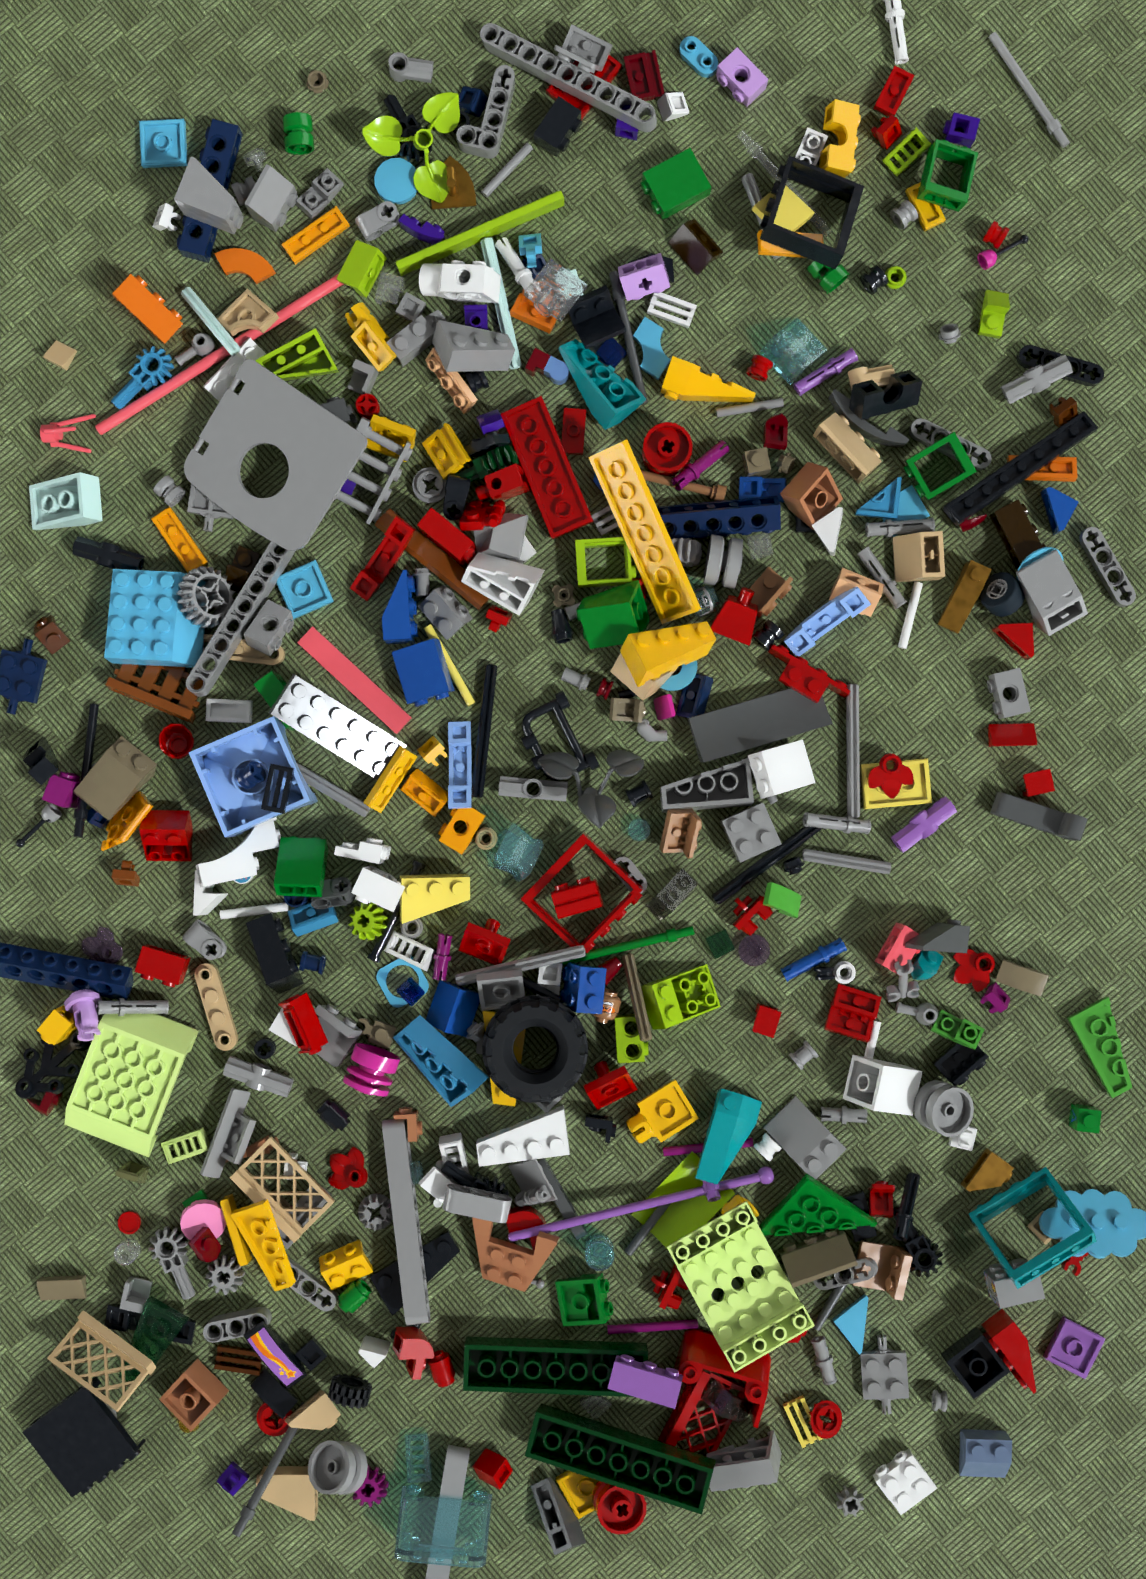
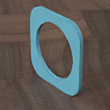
[376,956,429,1008]

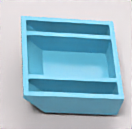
[104,569,206,668]

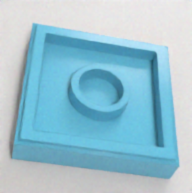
[139,119,188,168]
[276,560,334,619]

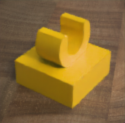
[417,736,447,766]

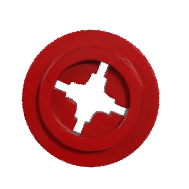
[808,1400,842,1439]
[257,1403,293,1436]

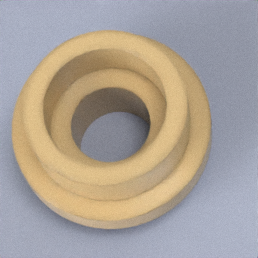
[475,827,498,850]

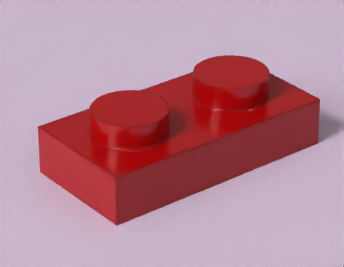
[873,66,915,117]

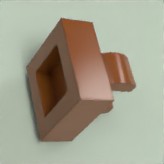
[111,860,140,887]

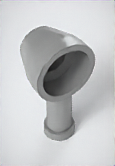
[174,333,215,366]
[895,1002,938,1025]

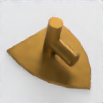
[431,156,476,210]

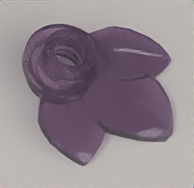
[81,927,123,964]

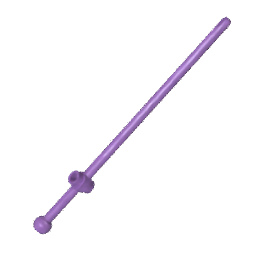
[508,1166,774,1241]

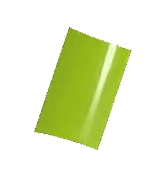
[631,1152,735,1250]

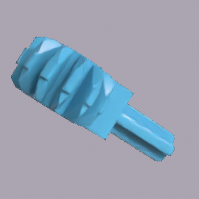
[111,346,174,410]

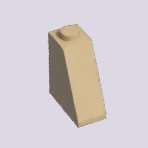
[256,1466,318,1521]

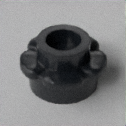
[783,856,805,875]

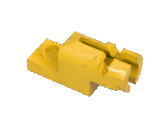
[345,302,397,372]

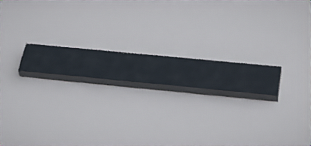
[942,411,1098,526]

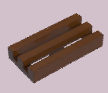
[214,1344,262,1376]

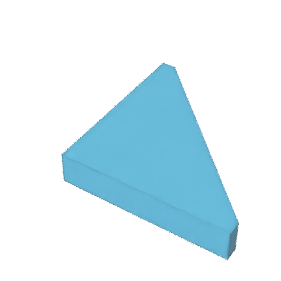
[832,1294,869,1355]

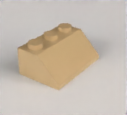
[813,412,882,484]

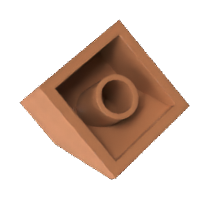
[780,462,843,530]
[159,1359,229,1431]

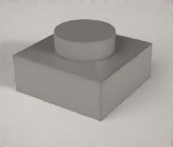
[395,292,426,322]

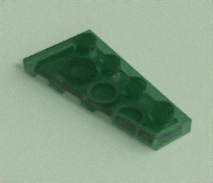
[119,1296,189,1388]

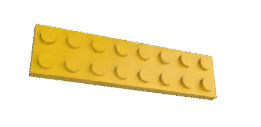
[588,440,701,624]

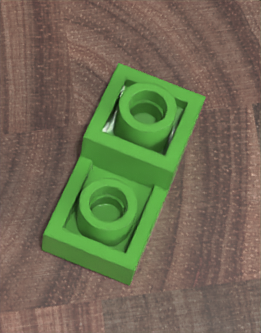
[763,882,802,918]
[930,1009,985,1050]

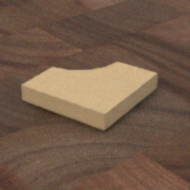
[217,288,279,336]

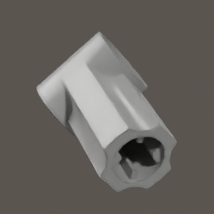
[388,52,434,83]

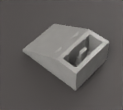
[1016,549,1088,636]

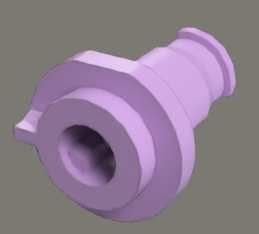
[64,989,102,1041]

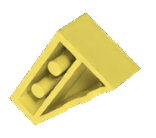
[400,874,470,924]

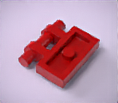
[459,500,506,531]

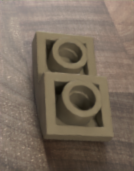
[995,959,1049,997]

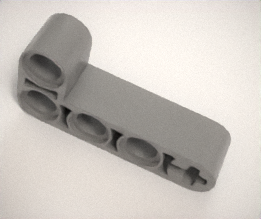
[456,65,515,159]

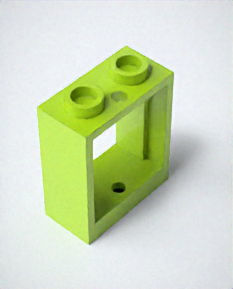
[575,537,636,588]

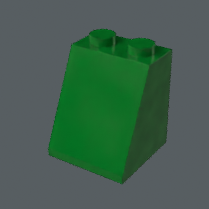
[576,580,650,649]

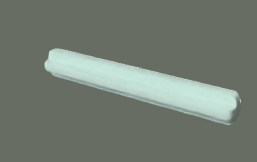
[181,287,240,356]

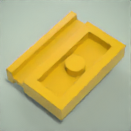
[422,423,471,480]

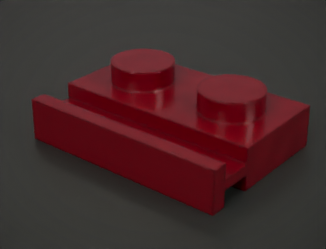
[623,50,665,101]

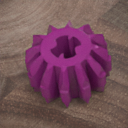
[352,1465,389,1508]

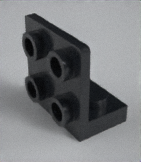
[565,285,627,349]

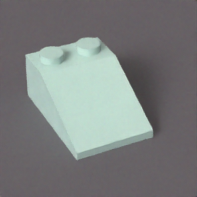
[29,472,103,530]

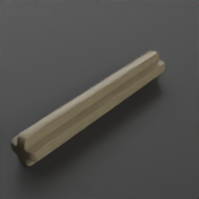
[622,954,652,1042]

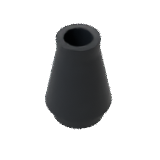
[551,609,574,644]

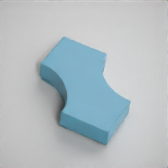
[633,317,671,380]

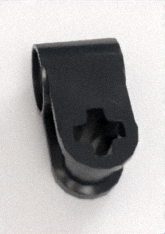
[443,474,471,521]

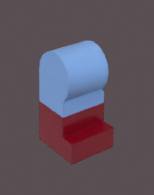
[525,348,569,385]

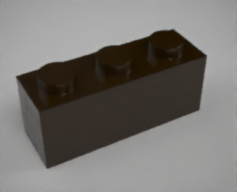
[989,499,1046,571]

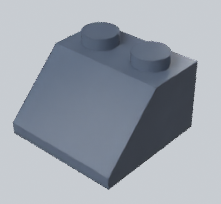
[959,1429,1012,1478]

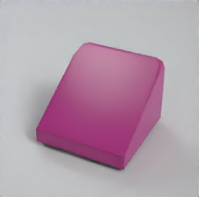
[653,694,676,720]

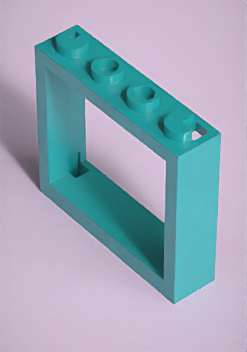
[969,1167,1097,1289]

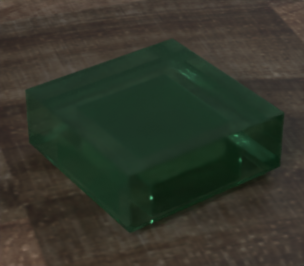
[705,929,735,959]

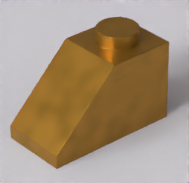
[961,1148,1014,1191]

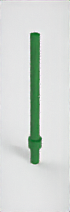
[562,926,695,966]

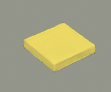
[752,186,815,232]

